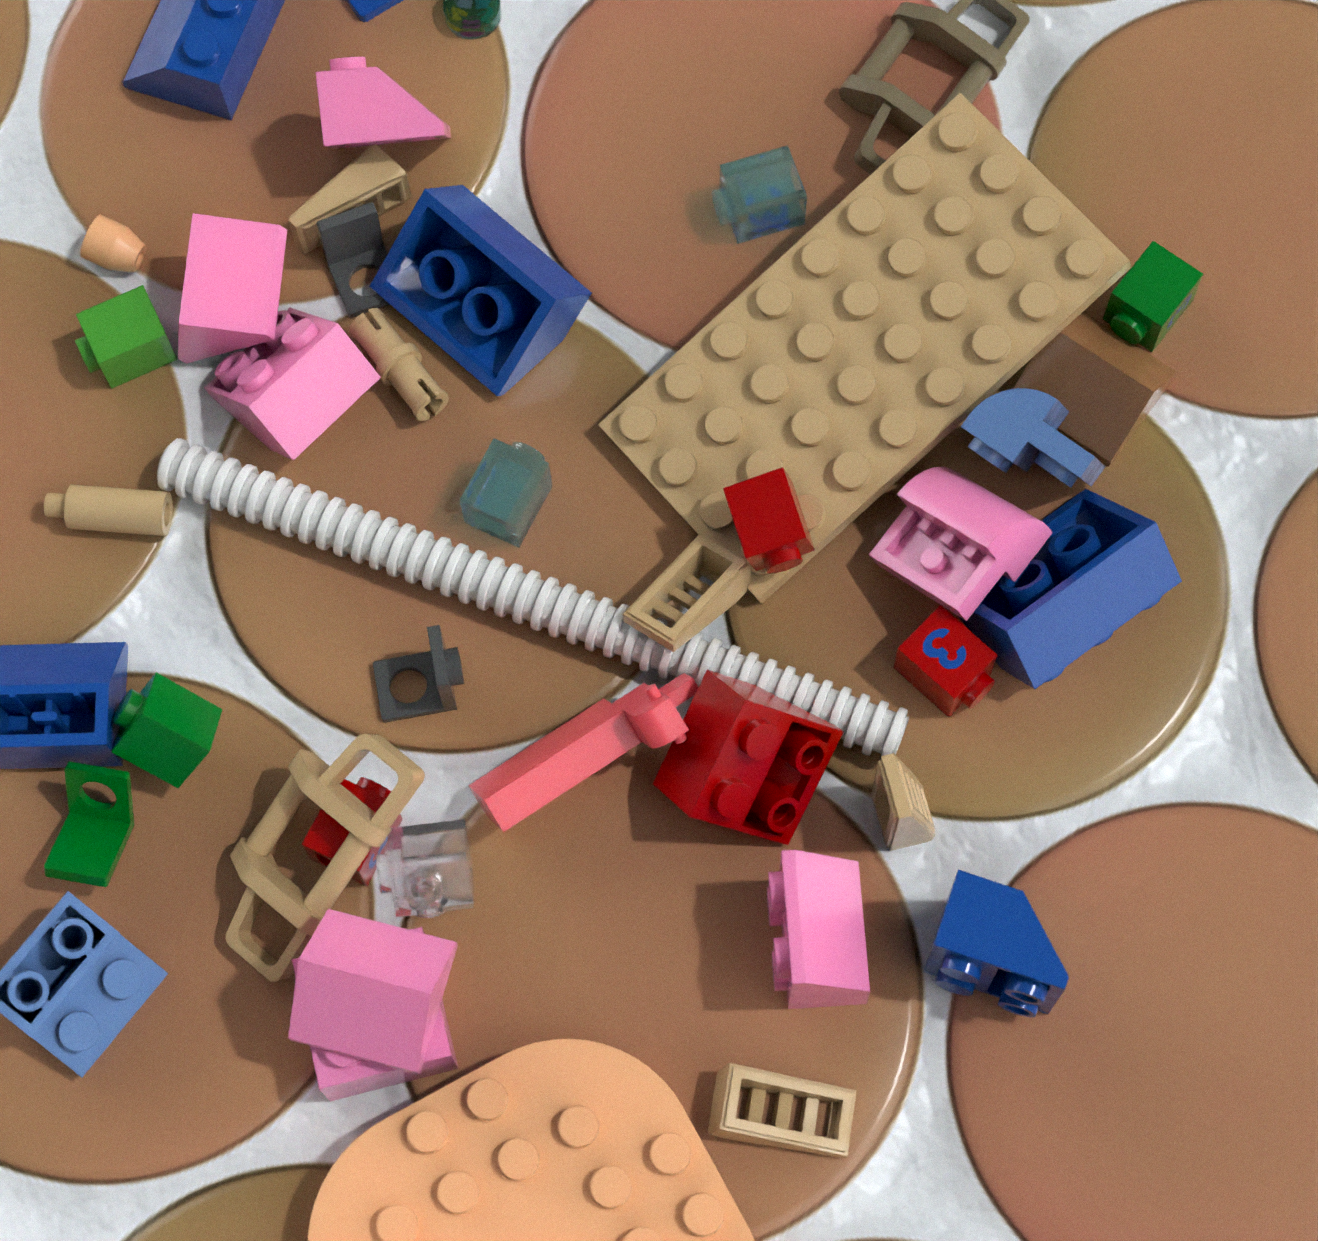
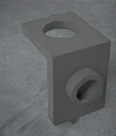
[316,202,389,318]
[373,625,464,723]

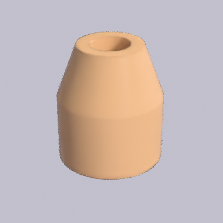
[80,214,147,272]

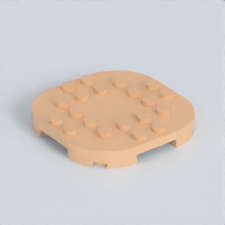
[308,1039,755,1241]

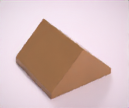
[1013,312,1177,467]

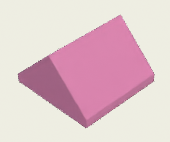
[178,213,287,364]
[288,909,458,1075]

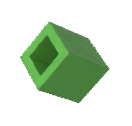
[75,285,178,389]

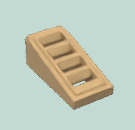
[288,144,411,254]
[623,533,751,652]
[871,753,935,851]
[708,1063,857,1158]

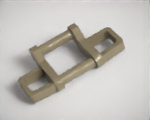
[839,0,1030,175]

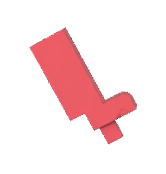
[468,673,698,832]

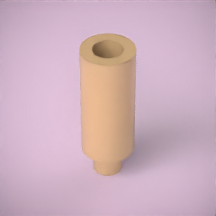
[44,484,173,536]

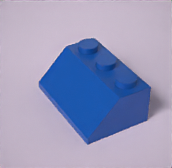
[123,0,285,120]
[369,185,592,397]
[957,489,1182,689]

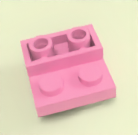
[869,467,1053,621]

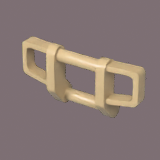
[226,734,425,982]

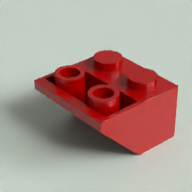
[653,669,844,845]

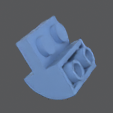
[961,388,1105,488]
[0,891,168,1077]

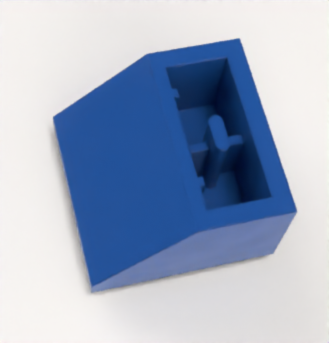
[0,642,128,769]
[923,869,1069,1018]

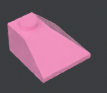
[316,57,451,149]

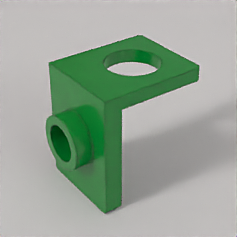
[44,761,134,887]

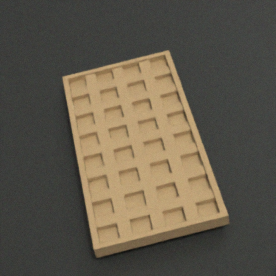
[598,93,1131,604]

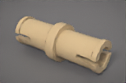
[349,308,449,421]

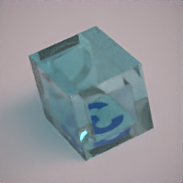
[712,145,807,244]
[459,438,552,548]

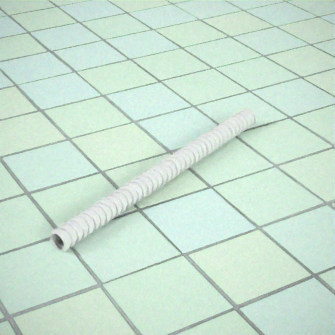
[157,438,909,758]

